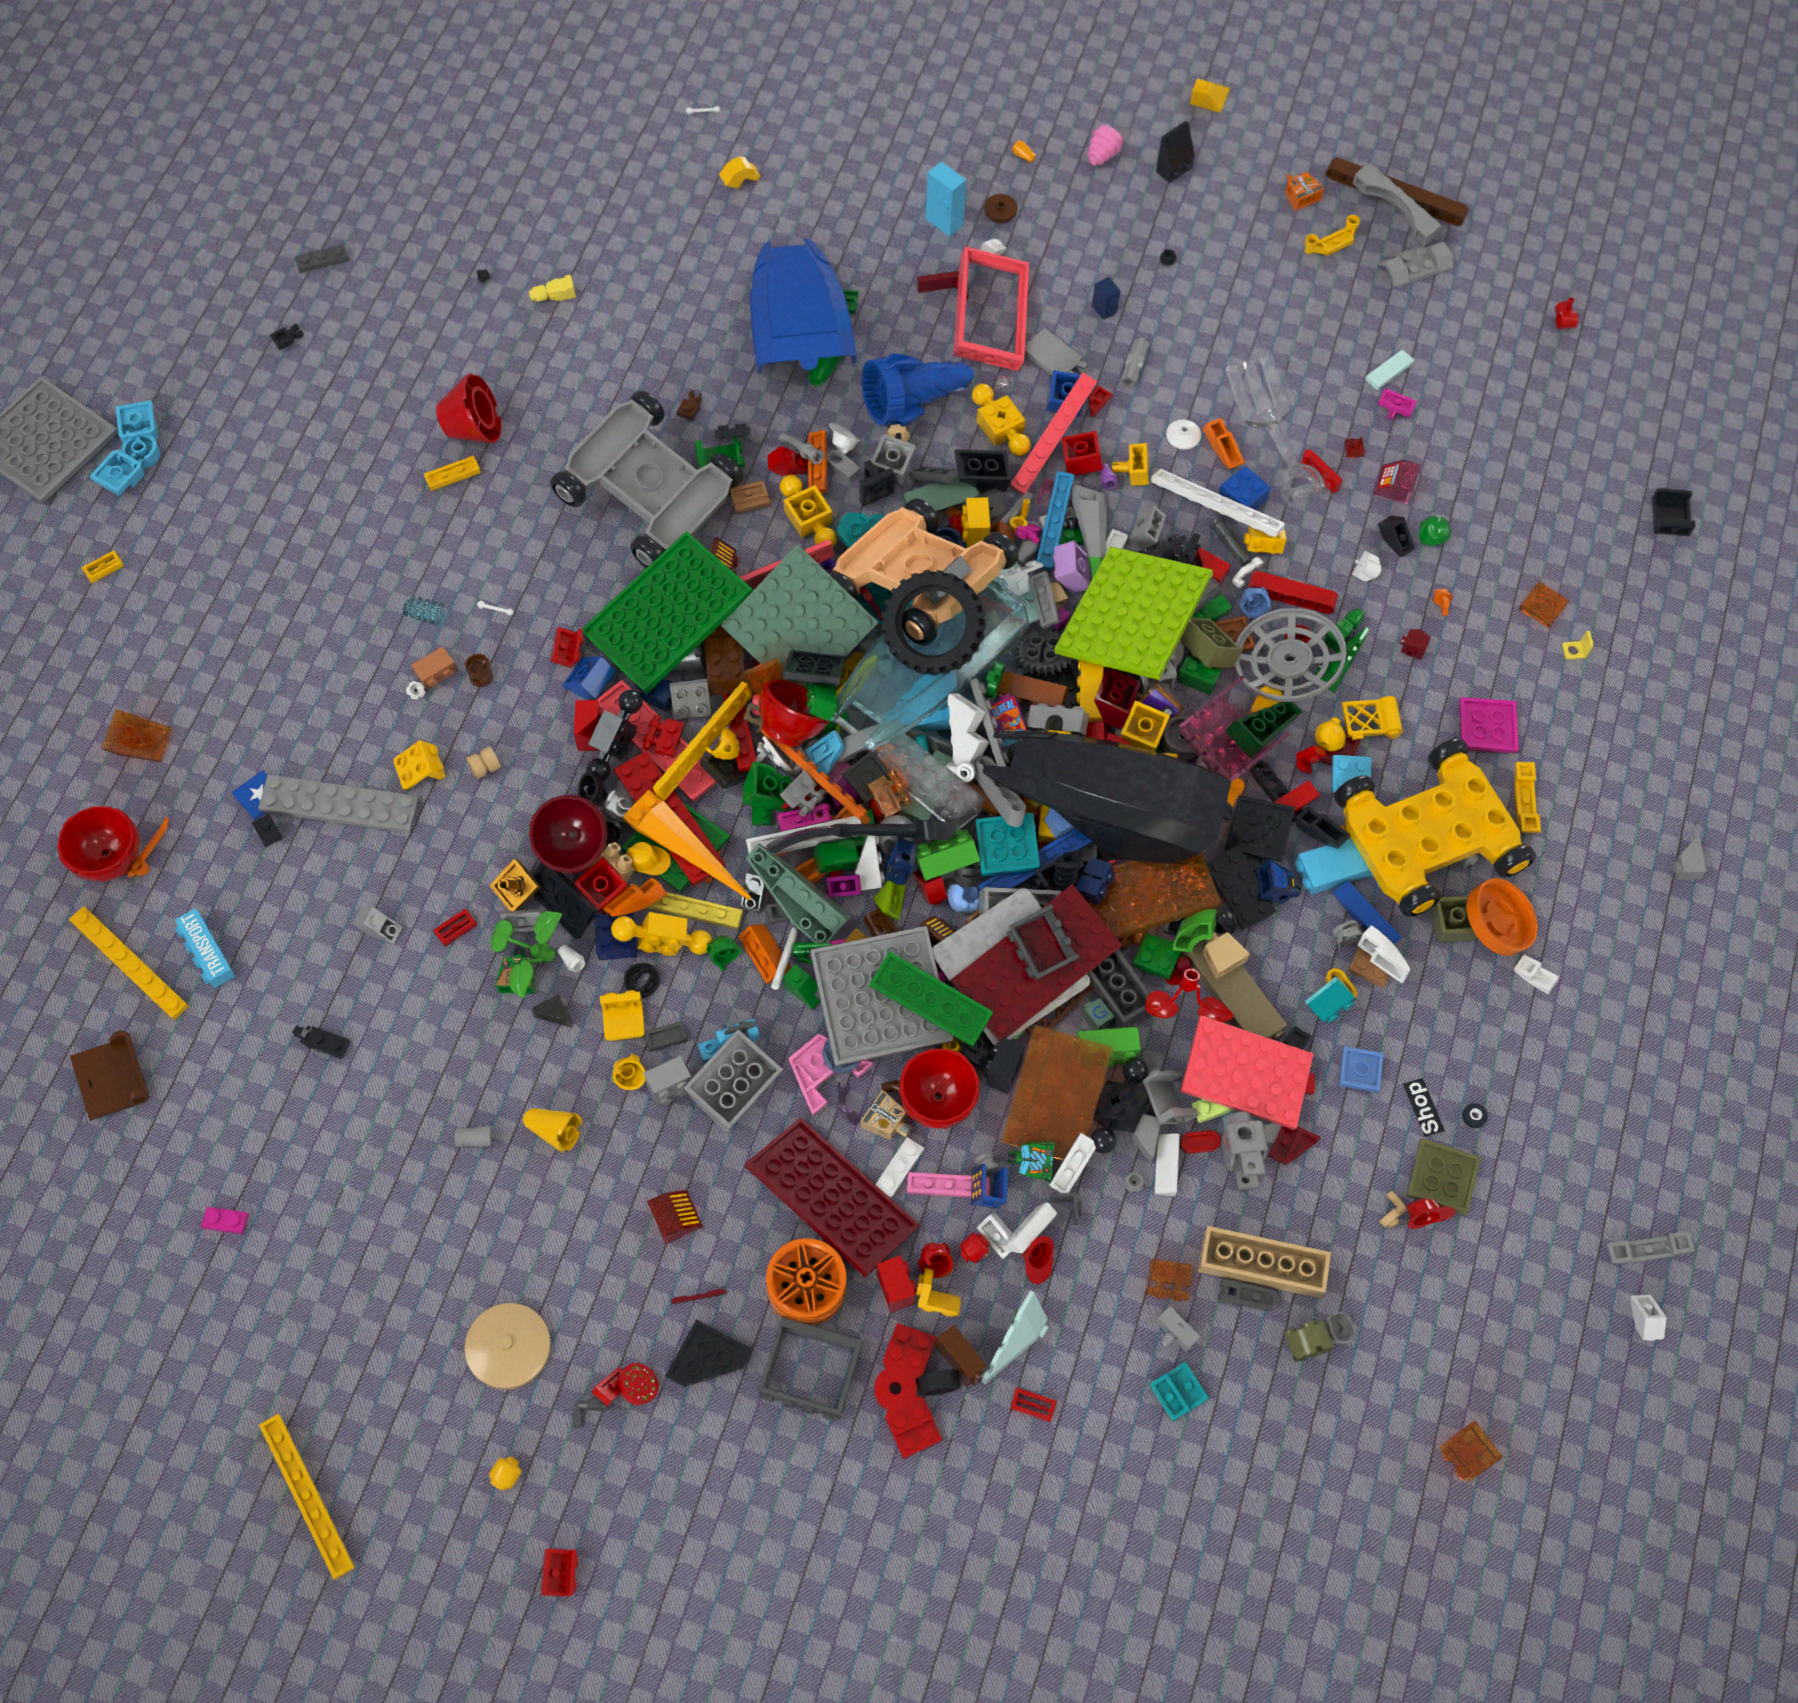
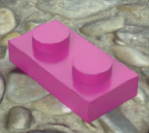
[201,1207,249,1235]

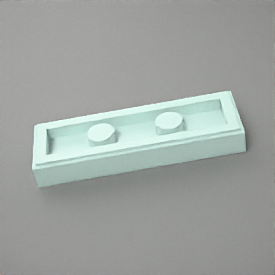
[1365,350,1414,390]

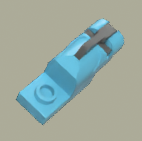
[698,1018,760,1064]

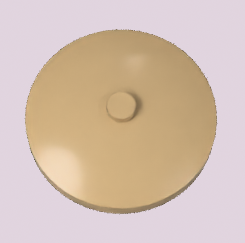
[465,1303,551,1390]

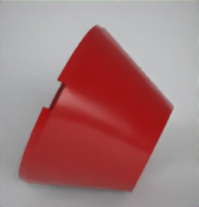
[436,373,502,443]

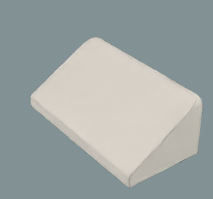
[976,1213,1013,1259]

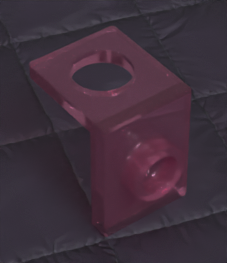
[1036,478,1055,505]

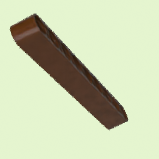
[1325,157,1469,226]

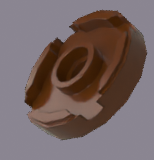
[984,194,1018,223]

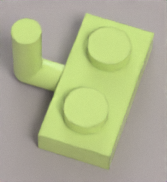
[1191,1099,1236,1124]

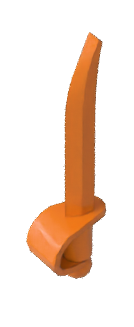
[127,817,169,878]

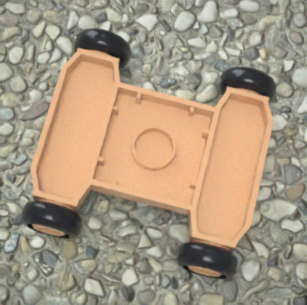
[829,499,1019,646]

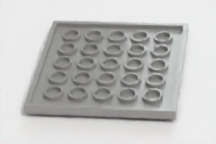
[0,377,118,503]
[810,926,953,1067]

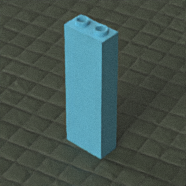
[1295,838,1373,895]

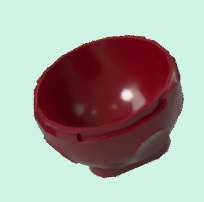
[529,794,607,874]

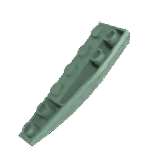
[746,843,851,943]

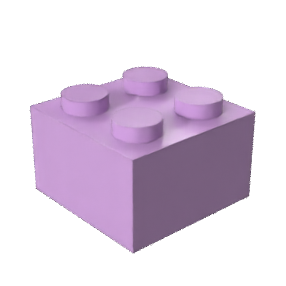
[1053,541,1091,594]

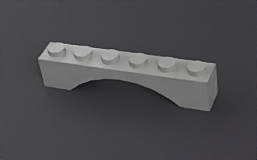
[1353,162,1441,246]

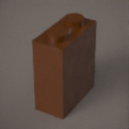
[935,1325,986,1387]

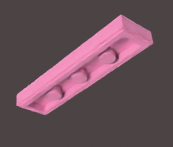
[907,1172,990,1198]

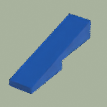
[1333,881,1402,944]

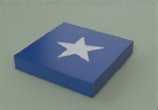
[231,770,268,821]

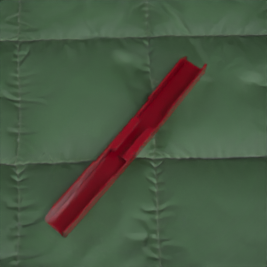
[671,1289,726,1305]

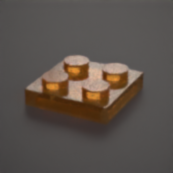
[1519,581,1570,628]

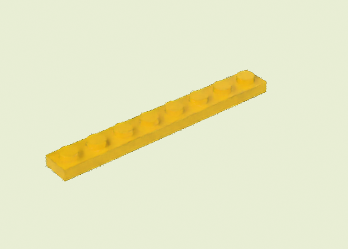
[653,681,752,801]
[69,906,189,1020]
[259,1414,355,1580]

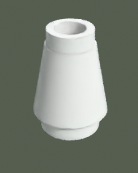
[558,945,585,973]

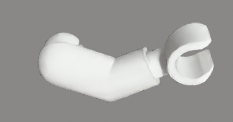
[1232,557,1264,589]

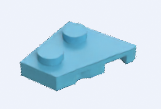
[805,730,845,776]

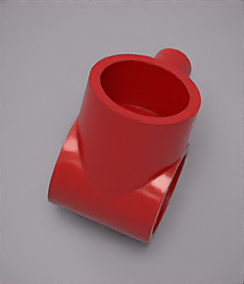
[1554,297,1578,329]

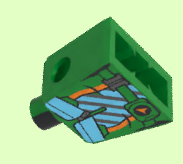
[1008,1140,1055,1182]

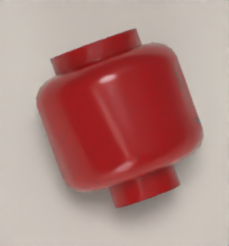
[959,1232,991,1264]

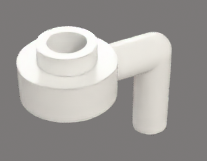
[944,761,976,782]

